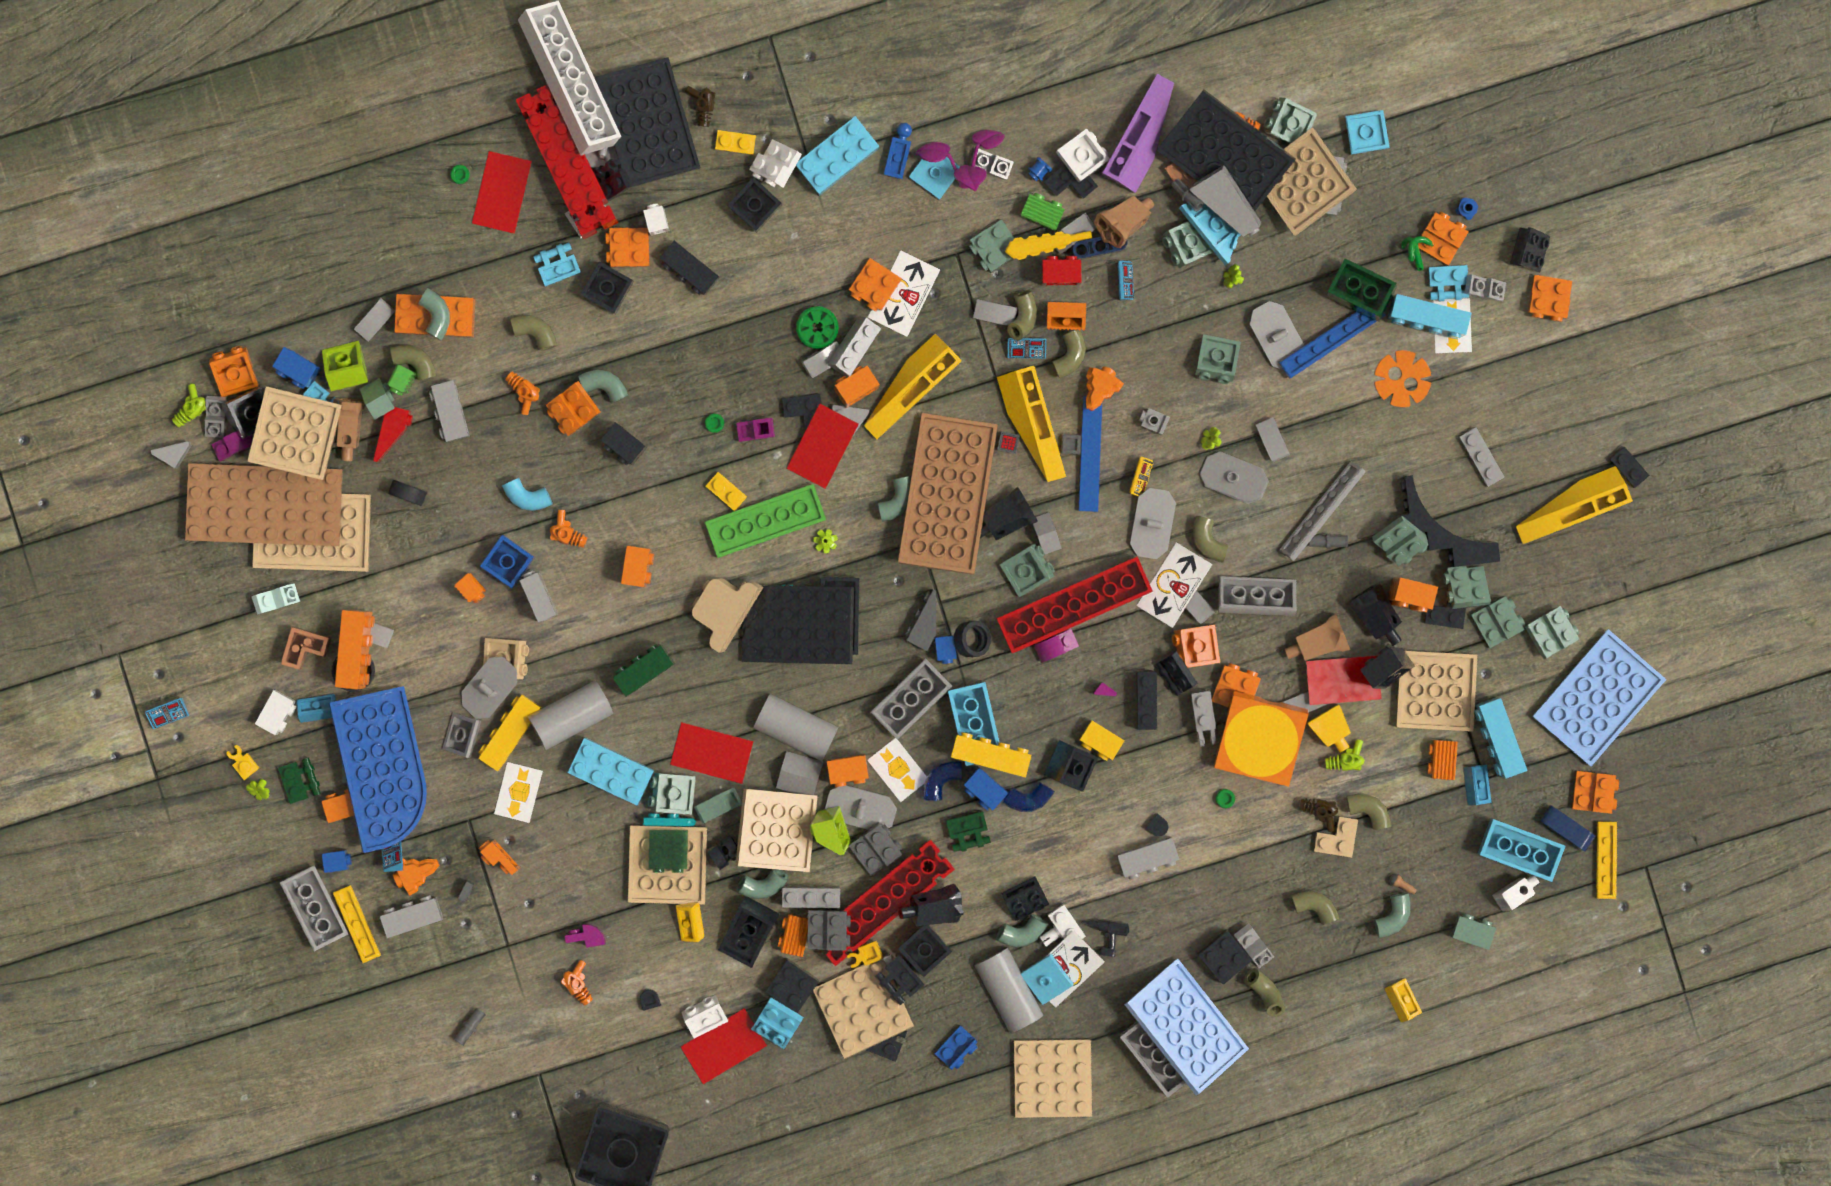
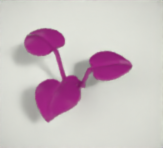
[915,130,1005,192]

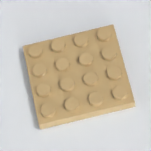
[1267,128,1357,236]
[248,386,342,480]
[1396,651,1477,731]
[736,789,818,872]
[628,825,707,905]
[813,959,914,1059]
[1014,1039,1092,1118]

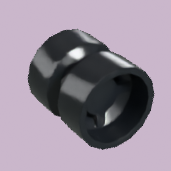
[707,835,737,870]

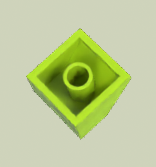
[322,341,368,391]
[810,806,851,855]

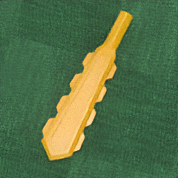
[1005,231,1092,260]

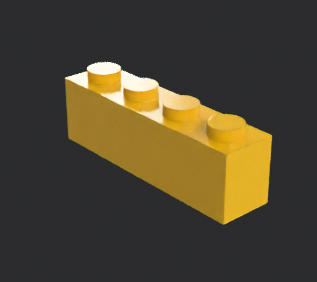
[478,695,542,771]
[951,732,1032,778]

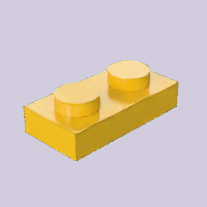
[715,130,756,155]
[706,472,747,511]

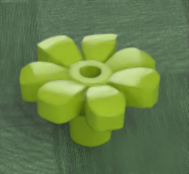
[1223,264,1244,288]
[1201,427,1222,450]
[813,529,838,554]
[246,779,270,800]

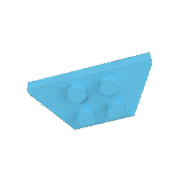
[1179,203,1241,265]

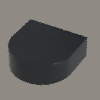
[1145,813,1169,836]
[640,989,661,1011]

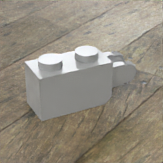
[1190,691,1216,747]

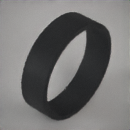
[332,656,375,692]

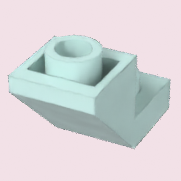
[252,584,300,615]

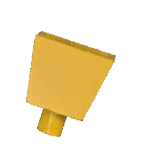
[1307,704,1351,753]

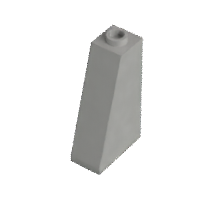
[1190,165,1261,237]

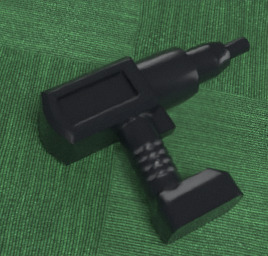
[1082,920,1129,957]

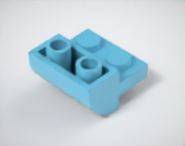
[751,998,804,1049]

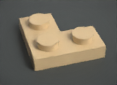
[1314,816,1358,858]

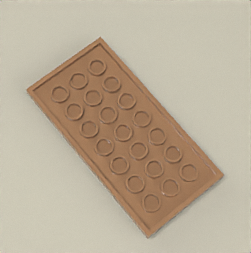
[898,413,998,575]
[185,464,343,546]

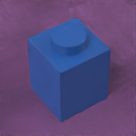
[935,636,957,664]
[322,850,352,873]

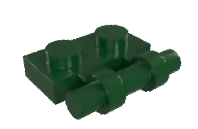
[278,758,321,804]
[946,811,991,852]

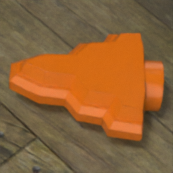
[1086,366,1124,411]
[393,858,440,896]

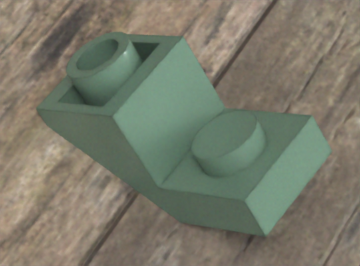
[694,788,742,824]

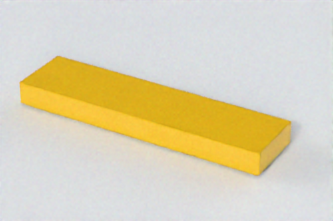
[1596,822,1617,899]
[333,885,381,963]

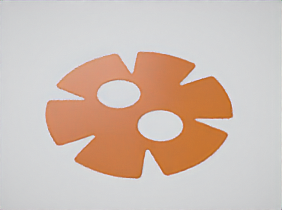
[1375,350,1431,407]

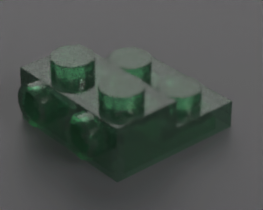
[649,830,688,873]

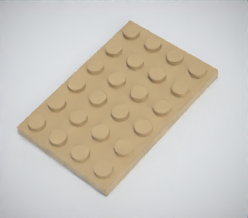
[253,494,371,572]

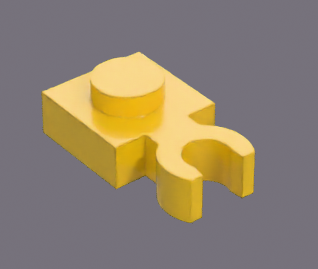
[226,745,260,780]
[847,941,884,968]

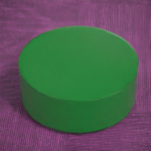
[450,165,470,185]
[705,414,725,433]
[1215,789,1235,808]

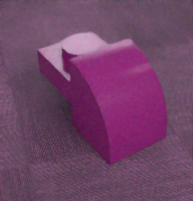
[736,418,775,442]
[212,432,253,462]
[1034,629,1079,663]
[565,923,606,948]

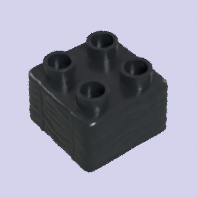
[575,1104,670,1186]

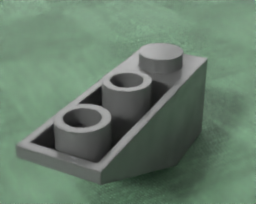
[906,589,936,651]

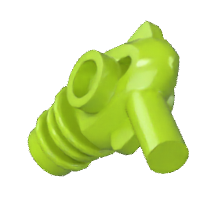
[172,384,206,428]
[1325,739,1365,771]

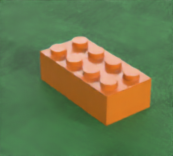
[395,294,476,338]
[1388,577,1438,612]
[335,610,375,689]

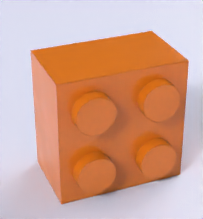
[621,546,655,587]
[827,754,869,787]

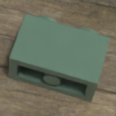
[360,378,395,419]
[1451,913,1496,950]

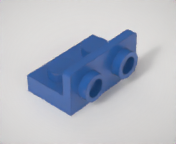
[935,1025,977,1070]

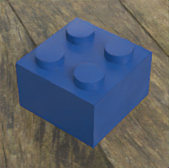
[272,347,322,389]
[480,535,535,588]
[964,767,1008,811]

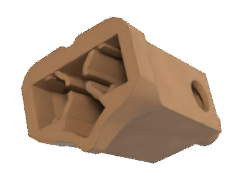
[1094,196,1154,248]
[333,398,365,461]
[1285,614,1350,661]

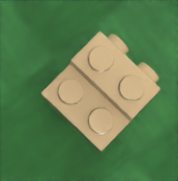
[483,638,529,679]

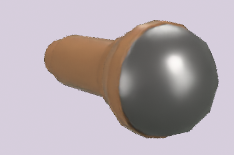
[1389,874,1417,894]

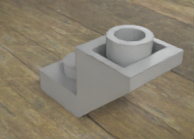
[1056,213,1096,254]
[1234,924,1274,968]

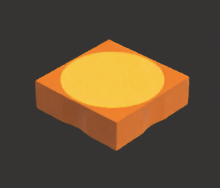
[1214,690,1308,787]

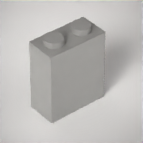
[520,571,559,623]

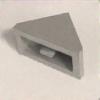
[151,441,192,469]
[1033,513,1062,554]

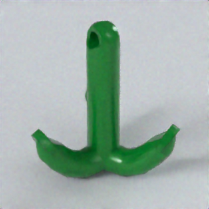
[1401,236,1434,271]

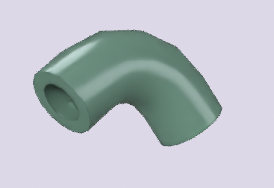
[418,288,450,341]
[578,369,629,403]
[878,476,912,522]
[736,869,789,899]
[1374,893,1410,938]
[996,914,1048,947]

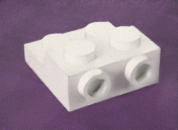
[1056,129,1110,182]
[749,139,802,187]

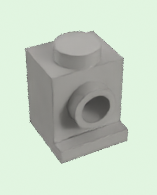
[1139,408,1170,435]

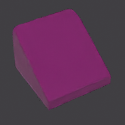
[1093,682,1117,696]

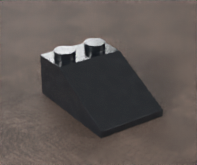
[718,897,780,968]

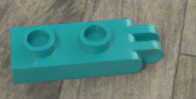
[643,813,696,826]

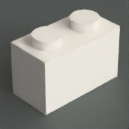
[643,204,670,236]
[255,690,296,735]

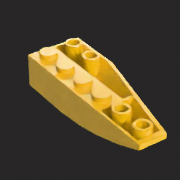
[864,334,962,439]
[997,366,1066,482]
[1515,466,1633,544]

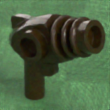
[685,86,716,127]
[1299,798,1338,832]

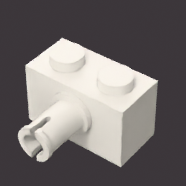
[1040,904,1086,947]

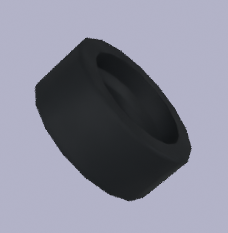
[388,479,427,506]
[954,621,991,657]

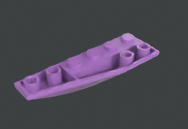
[1102,74,1174,193]

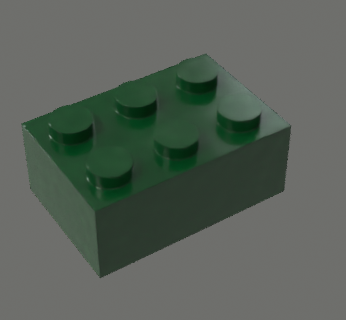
[1328,259,1397,322]
[613,644,675,697]

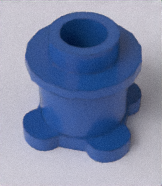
[1028,157,1052,181]
[1455,198,1478,220]

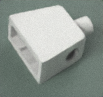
[1492,875,1540,911]

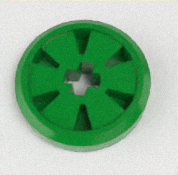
[796,306,839,349]

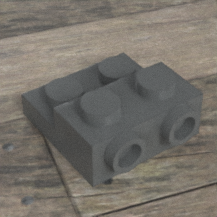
[849,822,903,876]
[808,910,851,951]

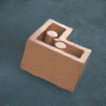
[281,627,331,670]

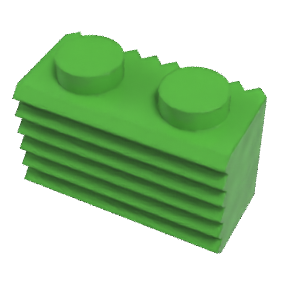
[1020,193,1065,231]
[387,364,417,396]

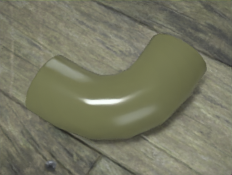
[1008,290,1037,341]
[511,315,557,351]
[1052,329,1086,379]
[390,345,436,381]
[1193,516,1228,563]
[1347,794,1392,830]
[1291,891,1340,925]
[1244,968,1285,1017]

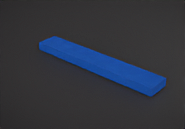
[1279,312,1386,379]
[1079,396,1102,512]

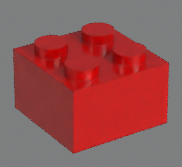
[1042,256,1082,286]

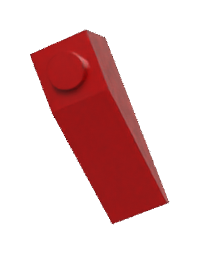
[373,407,413,462]

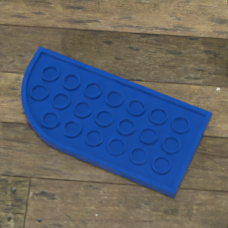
[328,686,427,853]

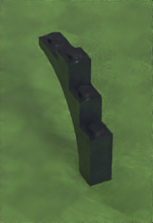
[1400,475,1501,567]

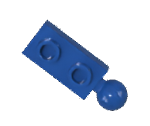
[884,123,912,179]

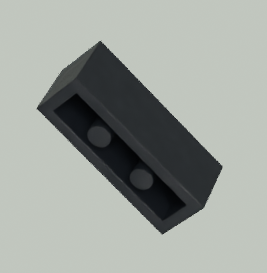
[660,240,720,295]
[1137,672,1157,730]

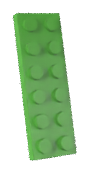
[705,484,826,558]

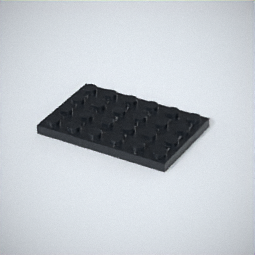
[594,57,701,187]
[1157,89,1296,212]
[742,586,854,664]

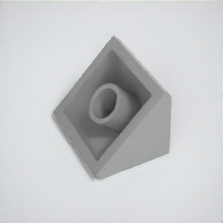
[442,712,482,758]
[776,751,823,795]

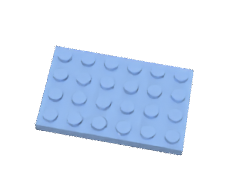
[1532,629,1667,766]
[1124,959,1249,1095]

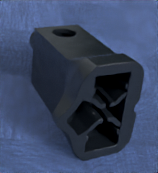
[980,487,1038,541]
[1347,582,1402,646]
[898,884,964,927]

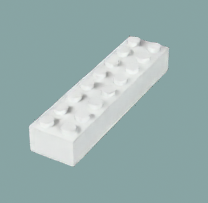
[518,1,621,155]

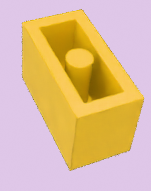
[1079,720,1125,761]

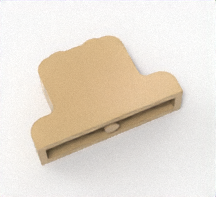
[692,578,763,653]

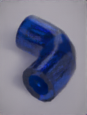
[923,761,962,801]
[1002,781,1055,812]

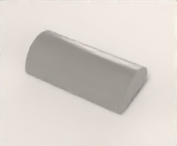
[1218,576,1297,616]
[871,659,952,740]
[528,680,613,751]
[753,694,839,762]
[280,866,348,951]
[974,947,1043,1033]

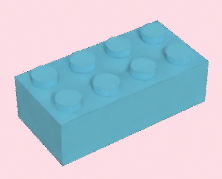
[796,116,879,196]
[1387,294,1472,340]
[948,682,999,766]
[1474,697,1528,779]
[568,737,655,806]
[1477,818,1565,882]

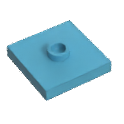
[1345,110,1390,155]
[909,157,960,200]
[1021,954,1074,1005]

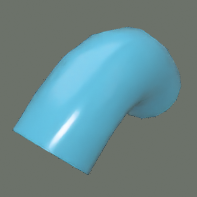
[502,478,553,511]

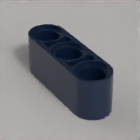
[1072,237,1128,259]
[1539,805,1596,852]

